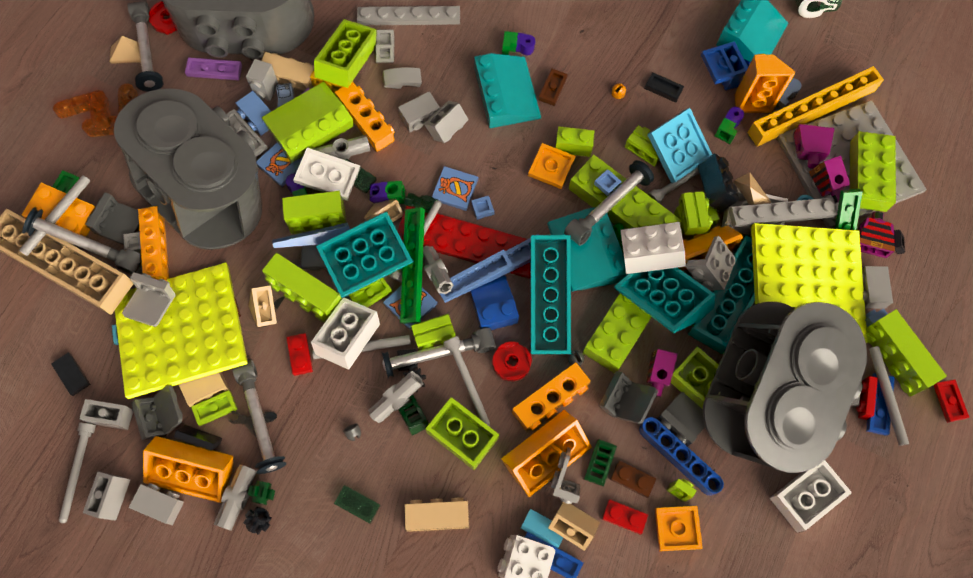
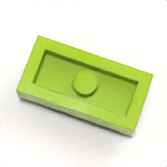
[349,278,392,308]
[191,390,238,426]
[666,478,697,502]

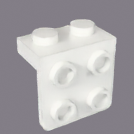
[498,535,555,578]

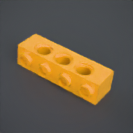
[335,81,395,152]
[138,206,169,281]
[512,362,591,431]

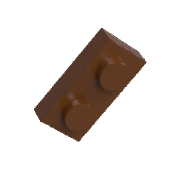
[539,69,568,106]
[610,460,656,498]

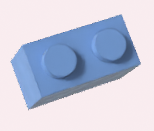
[236,91,271,136]

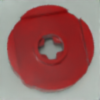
[149,1,177,35]
[492,341,532,381]

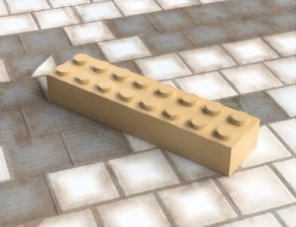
[0,208,133,315]

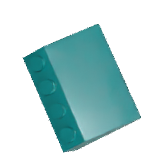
[716,0,788,62]
[474,53,541,129]
[547,207,628,292]
[316,212,413,298]
[614,268,715,333]

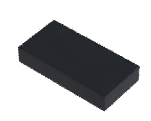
[644,72,684,103]
[51,352,91,396]
[174,425,222,451]

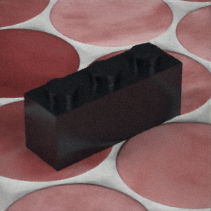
[698,153,739,213]

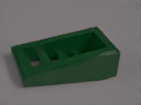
[398,394,429,435]
[584,439,617,487]

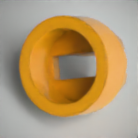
[611,83,626,99]

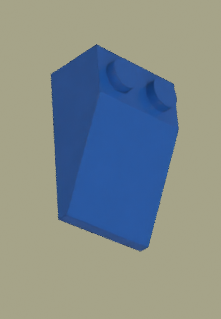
[470,275,519,330]

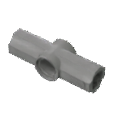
[313,135,371,161]
[423,246,454,294]
[368,371,423,423]
[214,464,257,531]

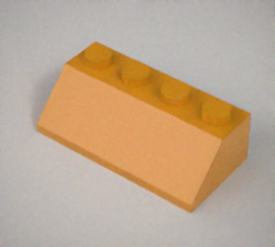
[734,54,795,113]
[677,225,743,271]
[501,410,592,497]
[143,436,233,503]

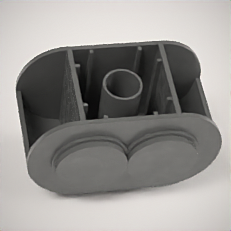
[162,0,314,59]
[114,88,262,250]
[703,302,867,473]

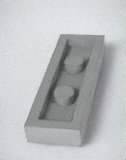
[226,109,268,157]

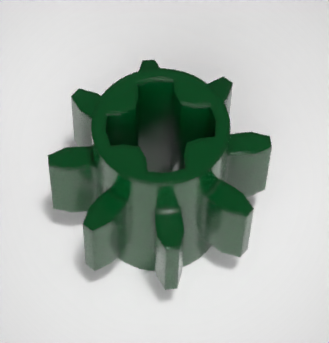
[248,481,275,505]

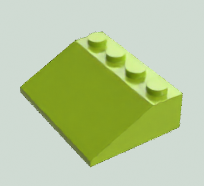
[261,81,353,163]

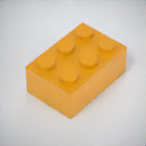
[22,183,96,237]

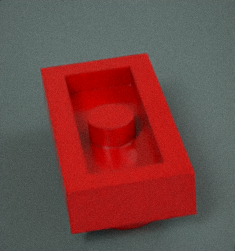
[286,333,313,376]
[856,376,878,420]
[933,379,969,423]
[602,499,648,535]

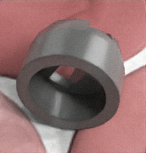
[568,350,584,366]
[343,423,361,441]

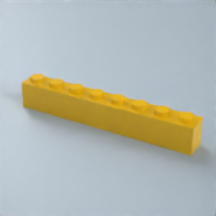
[747,66,884,147]

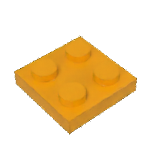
[528,143,576,189]
[655,506,703,551]

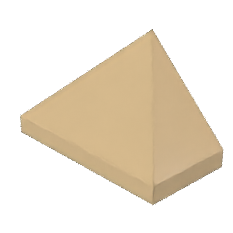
[110,36,141,64]
[734,172,771,205]
[364,199,404,222]
[249,285,277,327]

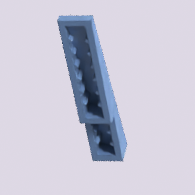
[272,223,350,248]
[440,234,539,303]

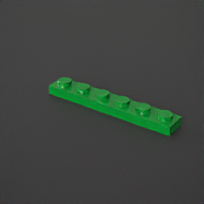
[400,207,425,324]

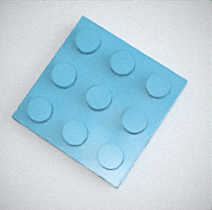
[647,108,712,183]

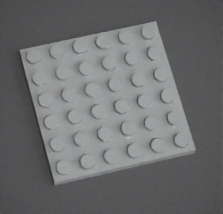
[776,100,927,229]

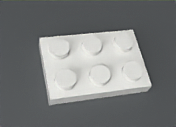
[294,148,360,200]

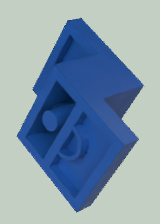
[701,41,751,91]

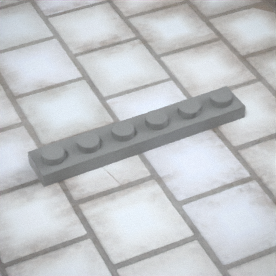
[357,6,460,25]
[728,197,838,228]

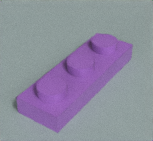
[185,58,242,80]

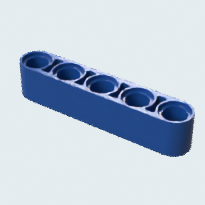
[639,417,724,495]

